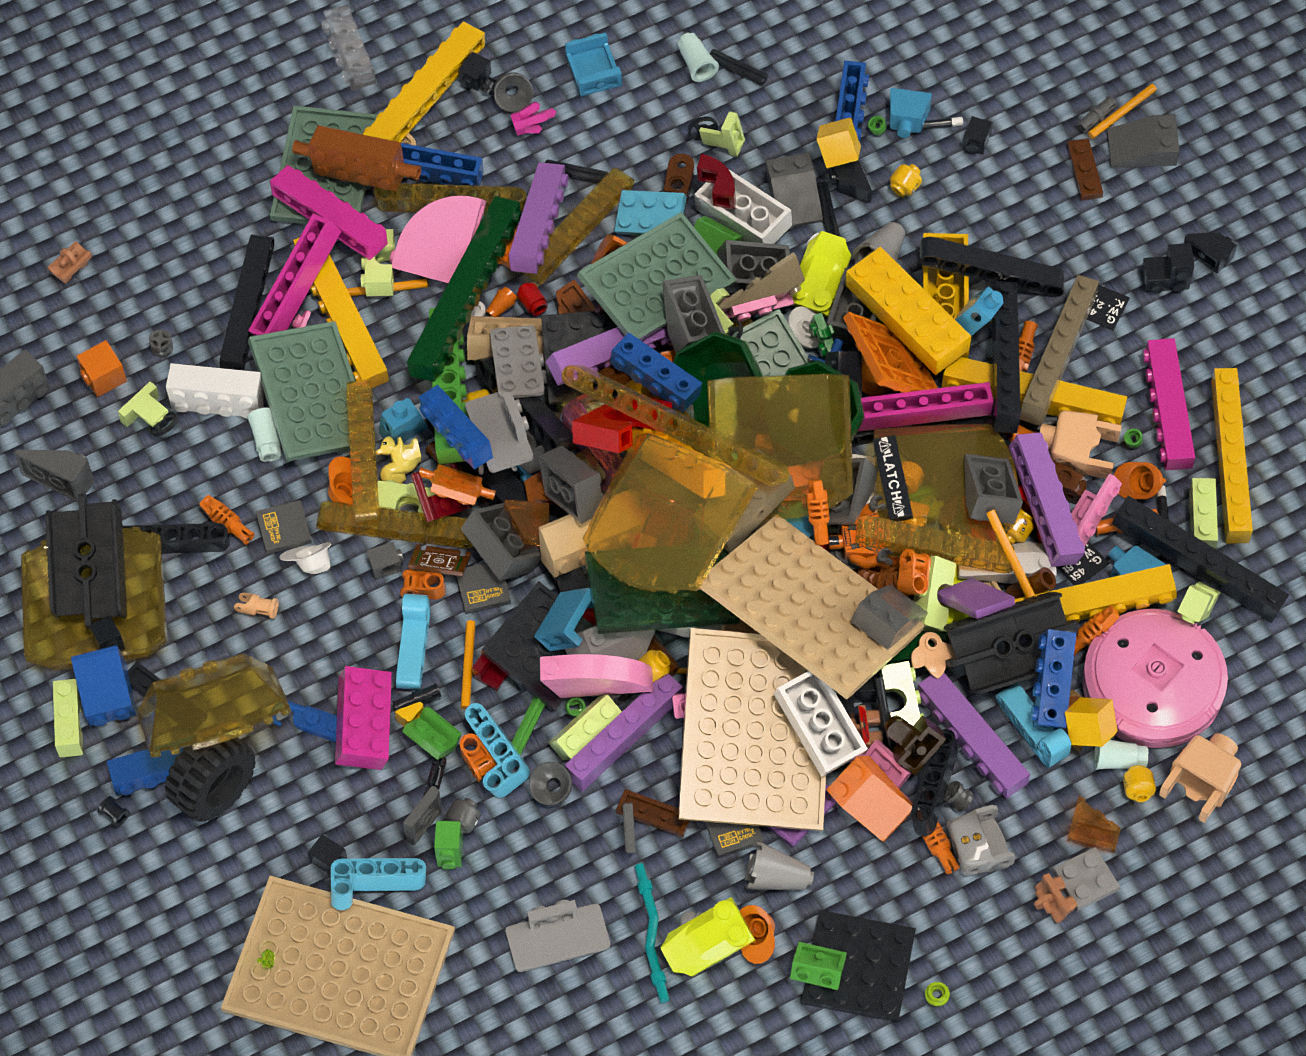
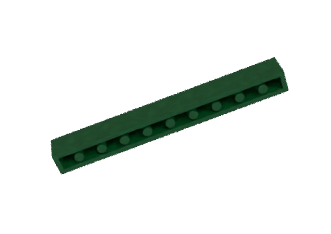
[406,196,522,382]

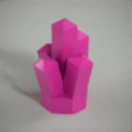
[510,101,556,136]

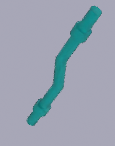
[634,863,670,1003]

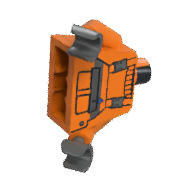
[828,495,893,569]

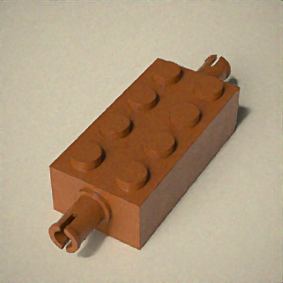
[292,125,421,191]

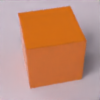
[76,340,127,398]

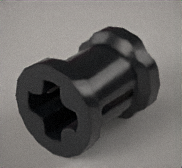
[97,796,130,828]

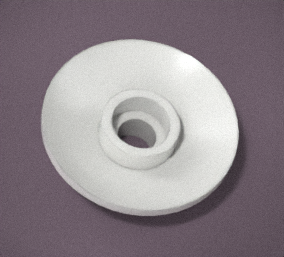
[788,307,819,349]

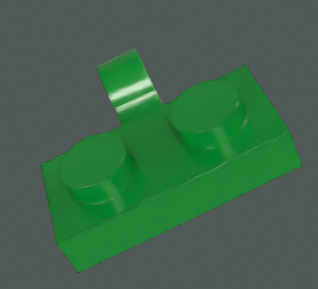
[809,312,835,359]

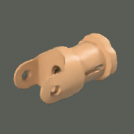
[234,593,279,619]

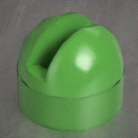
[868,116,886,135]
[1124,428,1143,449]
[565,697,585,717]

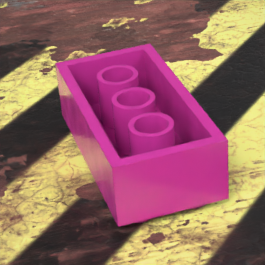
[335,666,392,770]

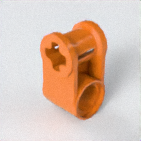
[897,549,931,596]
[400,569,446,600]
[460,734,497,782]

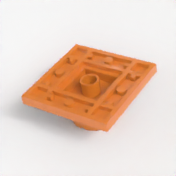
[843,312,938,397]

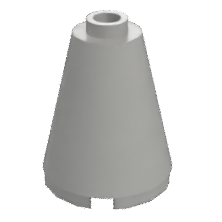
[852,222,905,265]
[745,841,814,890]

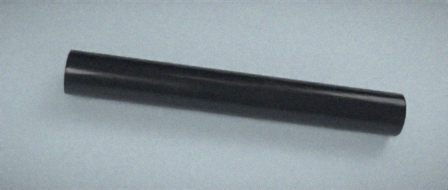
[873,677,895,749]

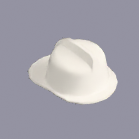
[280,542,331,574]

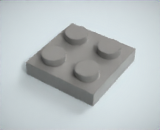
[1053,847,1120,912]

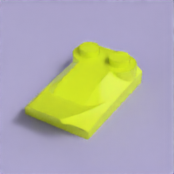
[790,231,852,318]
[660,897,756,977]

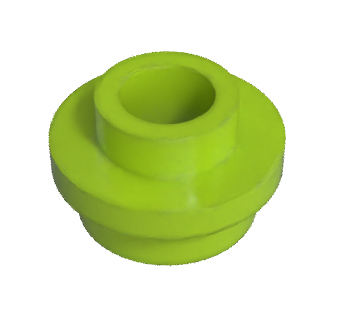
[925,982,950,1006]

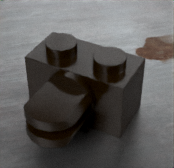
[884,715,946,775]

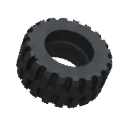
[165,728,256,822]

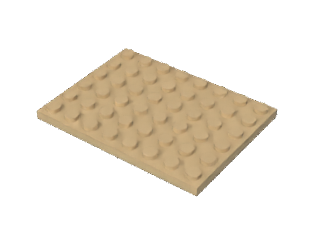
[696,514,925,699]
[678,628,826,831]
[221,876,455,1056]

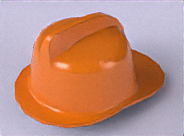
[328,456,365,509]
[1114,462,1166,499]
[740,905,775,964]

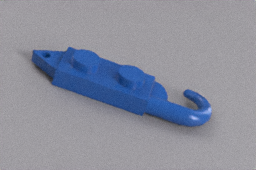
[270,700,337,742]

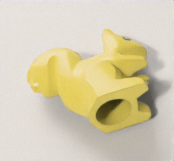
[375,437,421,484]

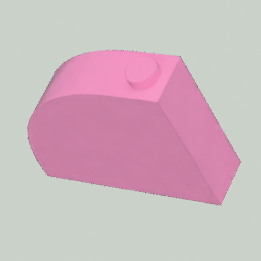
[390,196,486,283]
[540,654,653,698]

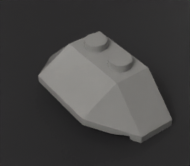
[565,603,657,660]

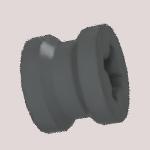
[149,329,173,358]
[944,781,973,811]

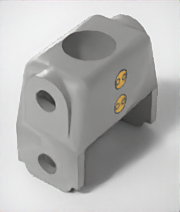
[946,805,1015,876]

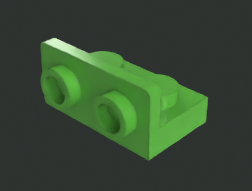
[402,706,462,760]
[790,942,847,990]

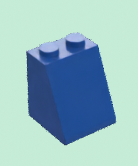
[71,645,137,726]

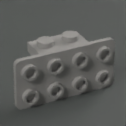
[490,325,547,399]
[465,392,534,473]
[506,900,611,972]

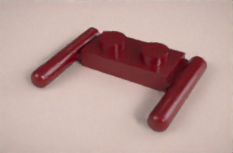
[411,462,472,522]

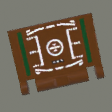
[408,544,471,576]

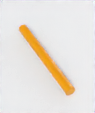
[1088,84,1157,139]
[347,278,428,297]
[986,510,1035,598]
[461,620,475,710]

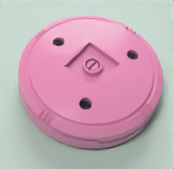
[1082,609,1228,748]

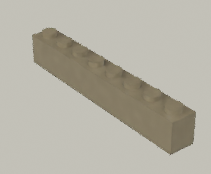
[1020,275,1099,426]

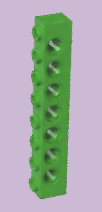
[429,308,468,464]

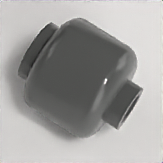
[445,798,481,835]

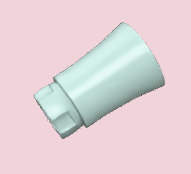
[677,33,719,82]
[247,408,282,462]
[1094,740,1148,770]

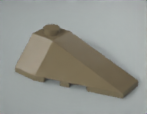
[718,252,805,313]

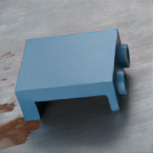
[565,33,622,97]
[534,588,603,651]

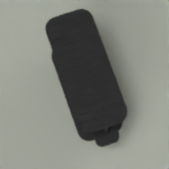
[45,494,127,630]
[944,592,1079,694]

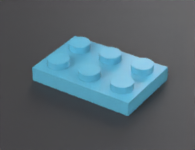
[614,190,687,236]

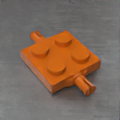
[419,464,496,506]

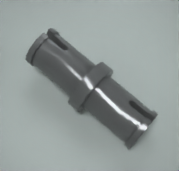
[1076,96,1117,133]

